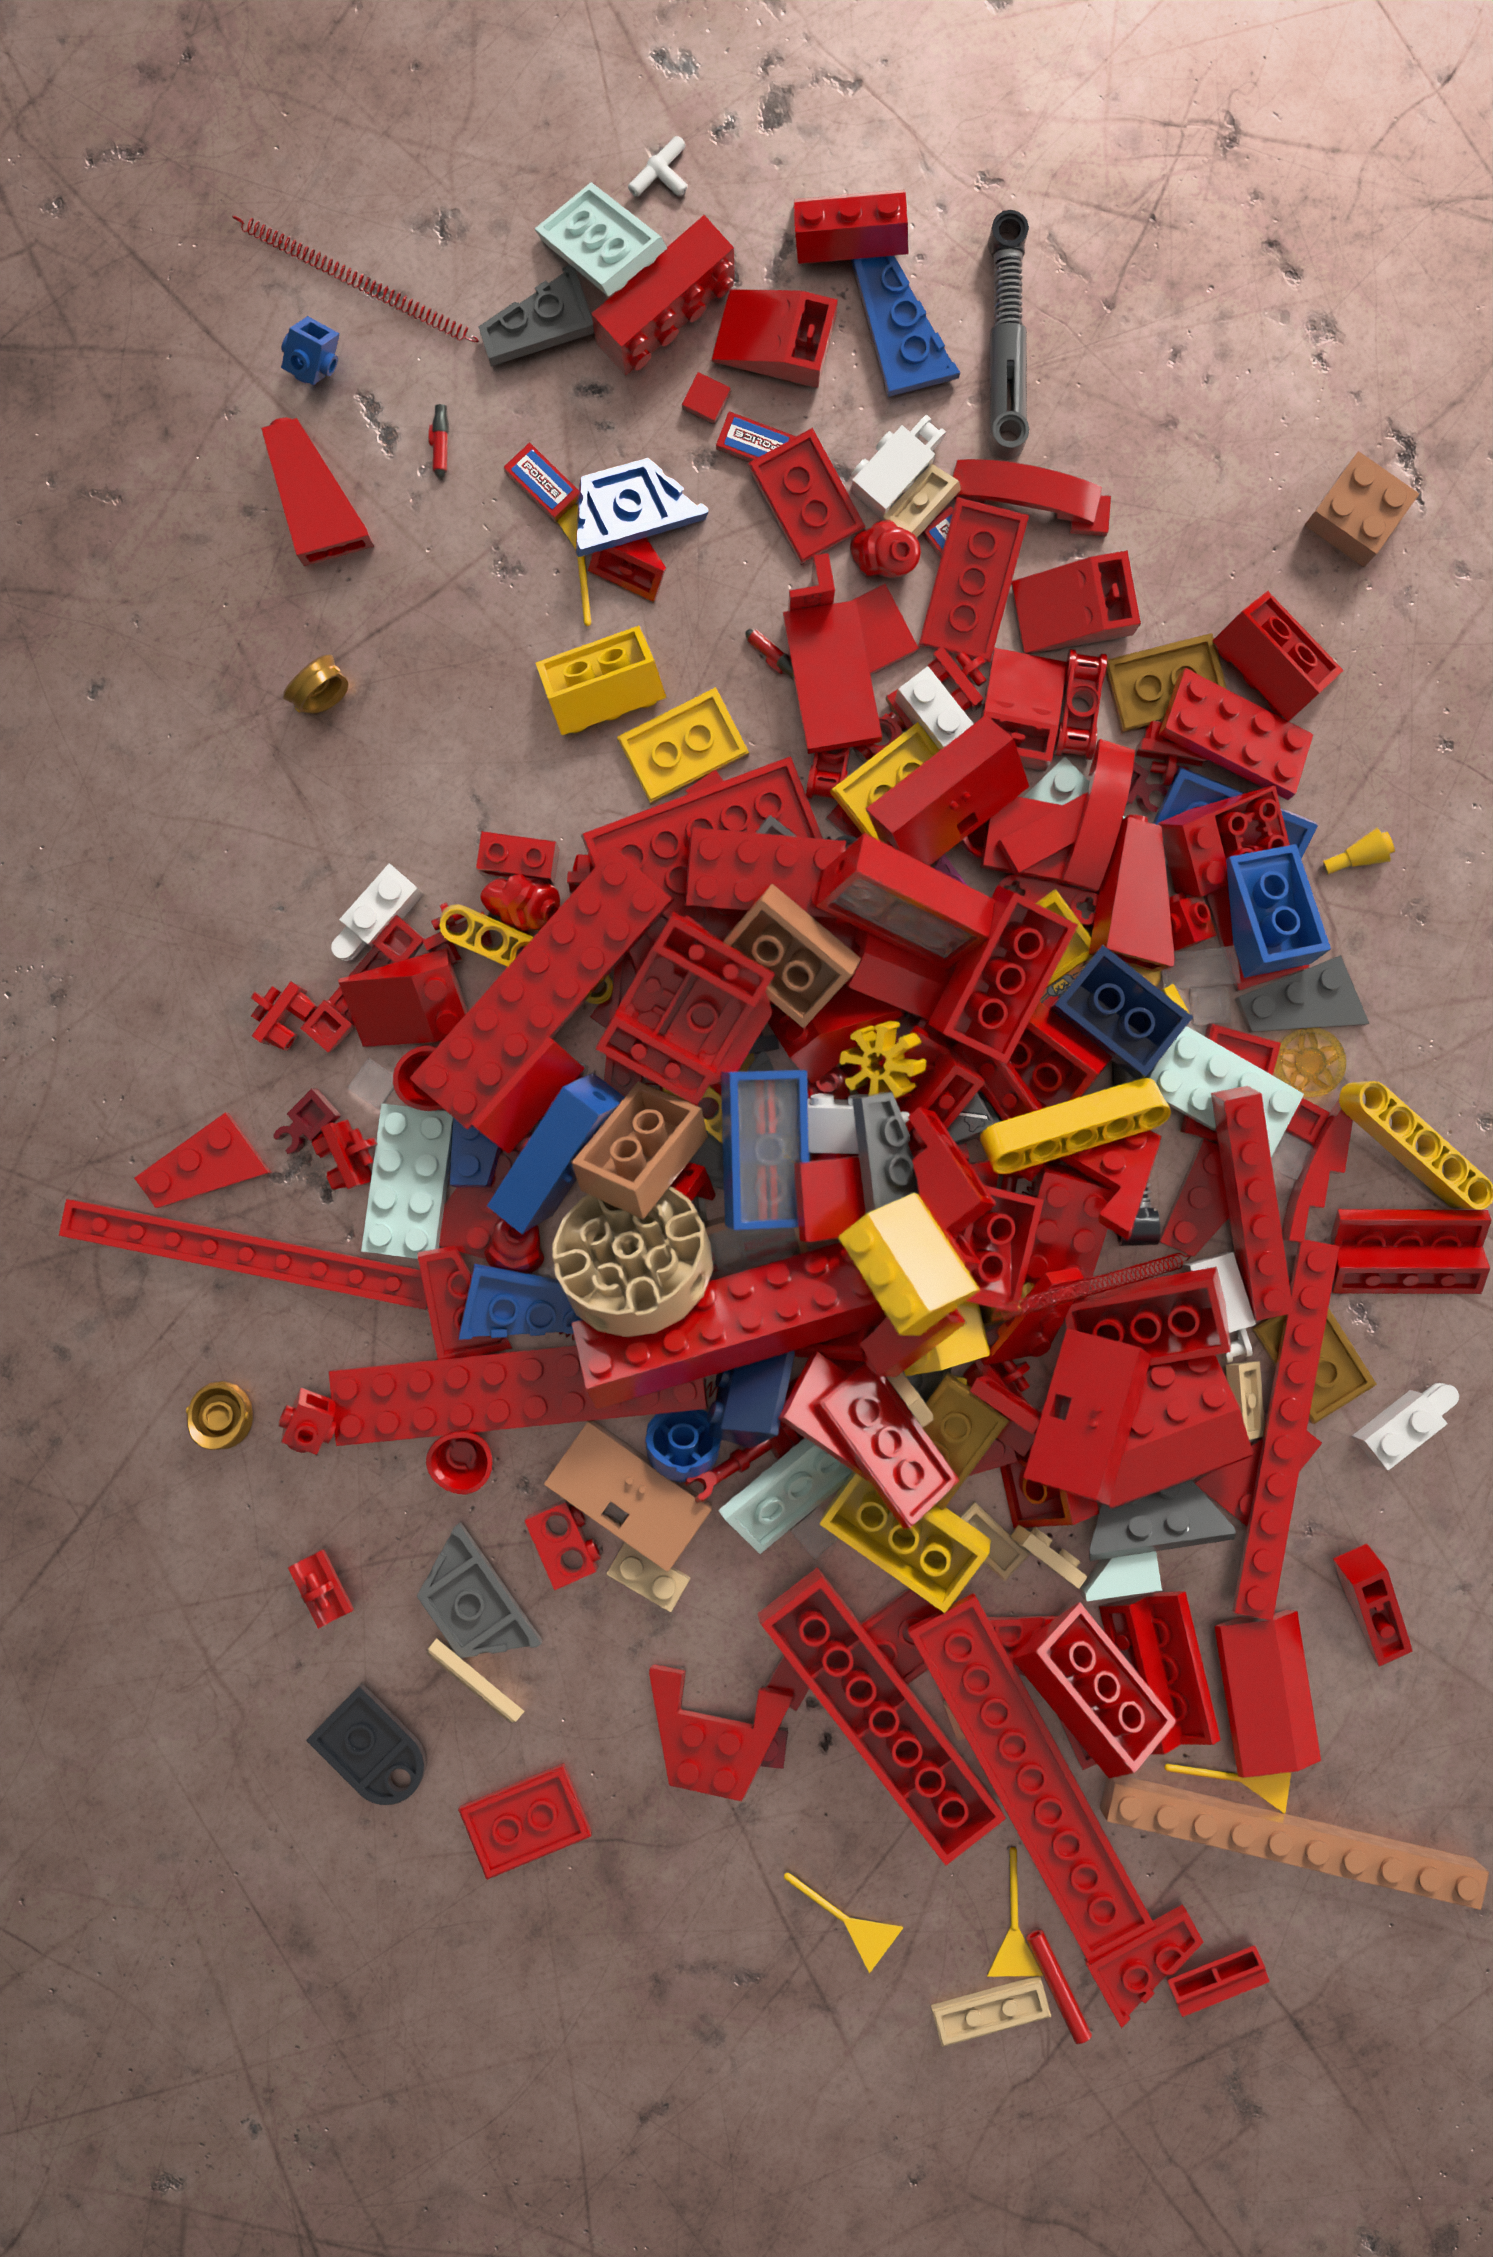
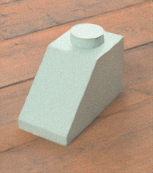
[1080,1551,1162,1601]

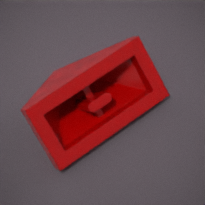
[587,537,666,602]

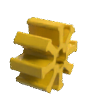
[840,1021,926,1098]

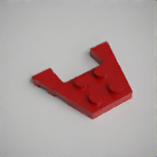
[1015,1130,1162,1240]
[649,1664,795,1802]

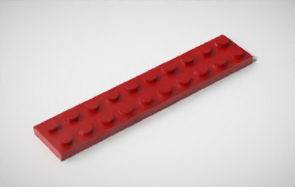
[328,1345,708,1446]
[907,1593,1155,1962]

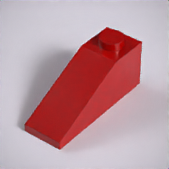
[1333,1543,1413,1667]

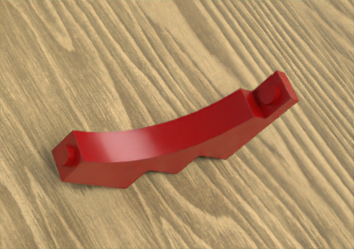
[860,1107,997,1377]

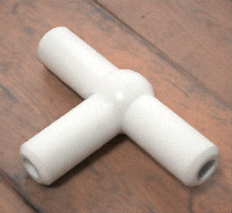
[628,136,688,196]

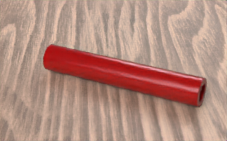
[1026,1930,1092,2044]

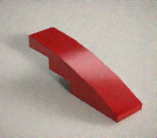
[1282,1099,1353,1243]

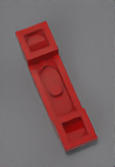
[953,459,1102,525]
[1061,739,1135,892]
[300,915,425,1053]

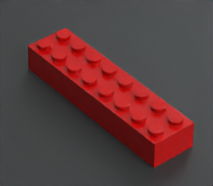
[410,847,675,1129]
[571,1242,887,1409]
[757,1567,1006,1866]

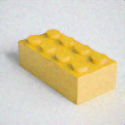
[819,1472,991,1613]

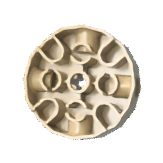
[552,1186,713,1337]

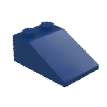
[1226,844,1331,978]

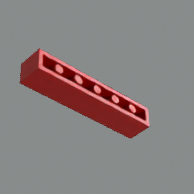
[1211,1086,1293,1321]

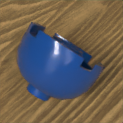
[645,1409,721,1483]

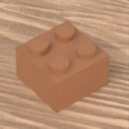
[1304,451,1419,567]

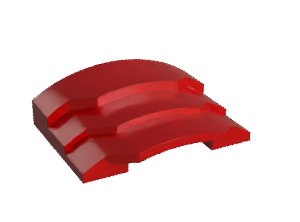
[595,912,775,1106]

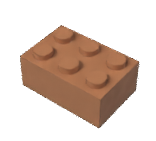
[723,884,861,1028]
[572,1081,708,1219]

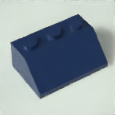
[1049,945,1193,1080]
[707,1350,795,1448]

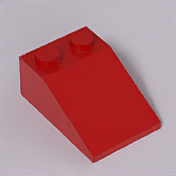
[338,948,469,1047]
[767,983,903,1084]
[961,1186,1044,1312]

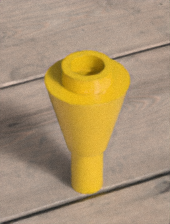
[1323,827,1395,874]

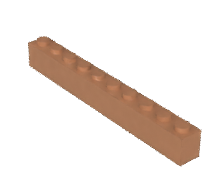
[1100,1776,1489,1910]

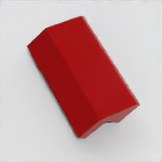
[845,928,959,1020]
[845,1025,985,1154]
[1331,1209,1492,1294]
[1099,1591,1221,1755]
[1214,1610,1321,1778]

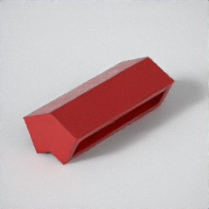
[1167,1945,1270,2017]

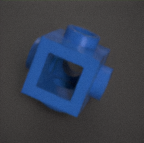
[281,316,340,385]

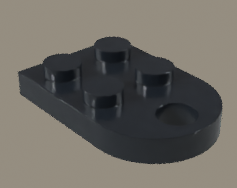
[306,1683,426,1805]

